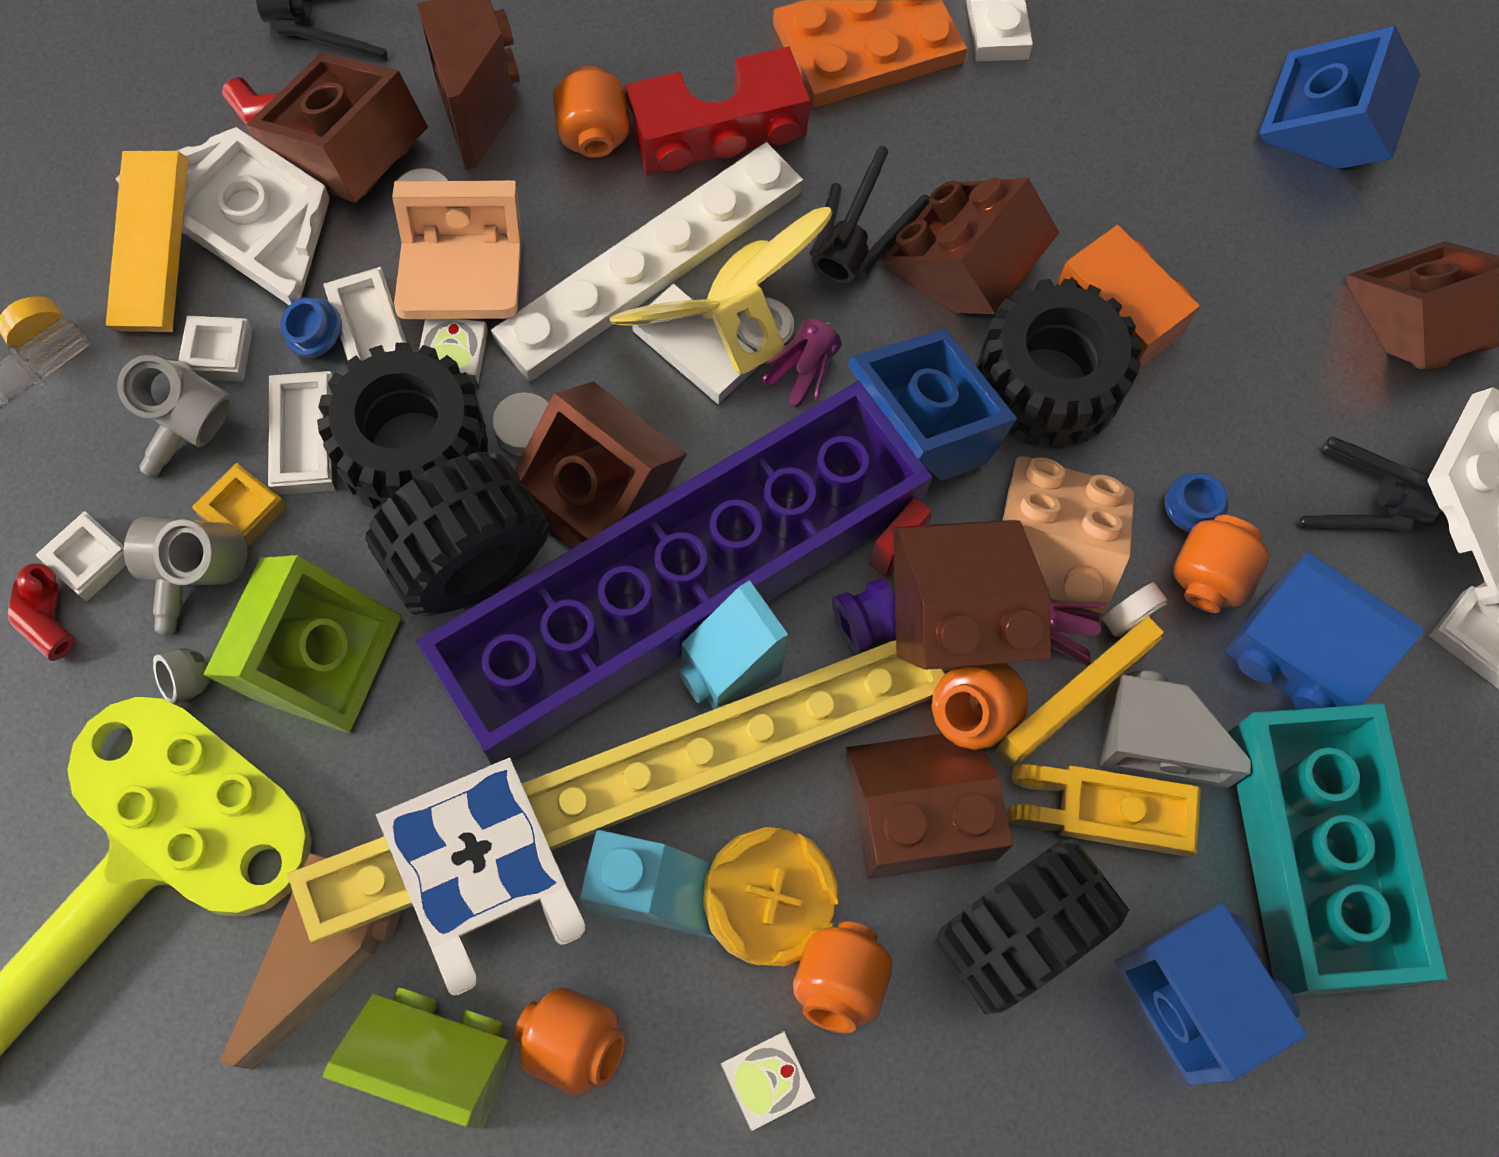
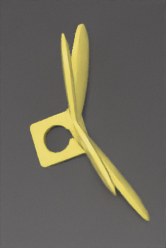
[610,207,832,374]

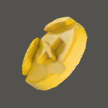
[703,827,839,966]

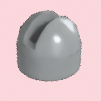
[153,648,210,704]

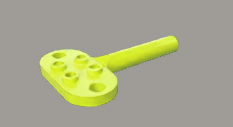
[0,697,312,1057]

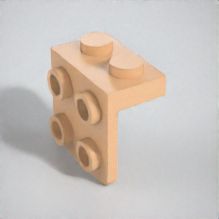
[392,181,522,319]
[1002,456,1134,615]

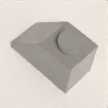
[1100,670,1251,788]

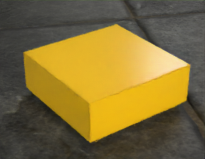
[192,463,287,548]

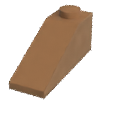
[220,853,402,1070]

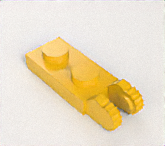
[1008,764,1201,857]

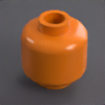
[553,66,630,158]
[1173,515,1269,613]
[932,663,1029,750]
[793,921,893,1034]
[514,988,625,1096]

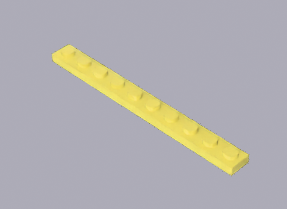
[287,640,945,946]

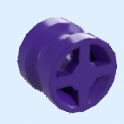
[832,578,896,655]

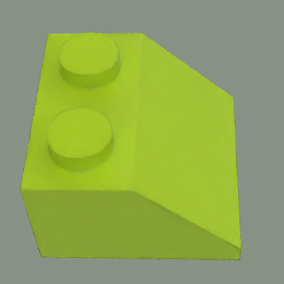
[203,555,402,733]
[322,987,516,1129]

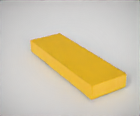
[106,151,189,332]
[994,616,1164,769]

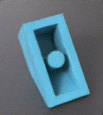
[678,580,788,709]
[580,830,716,939]

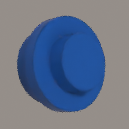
[280,298,342,358]
[1165,473,1228,532]

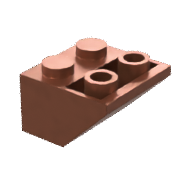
[881,178,1060,314]

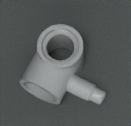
[117,355,233,478]
[124,515,248,634]

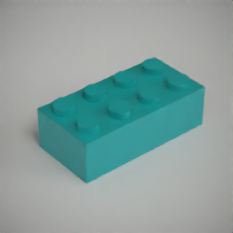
[1228,703,1448,997]

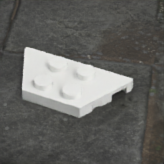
[116,127,330,305]
[1427,387,1499,606]

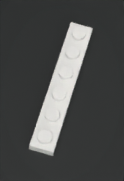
[491,142,803,383]

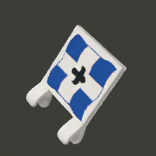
[376,757,585,995]

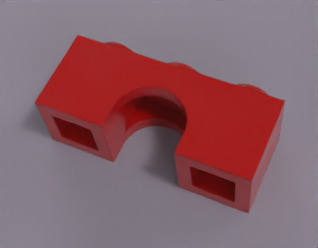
[625,46,810,175]

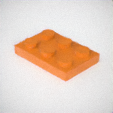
[773,0,967,108]

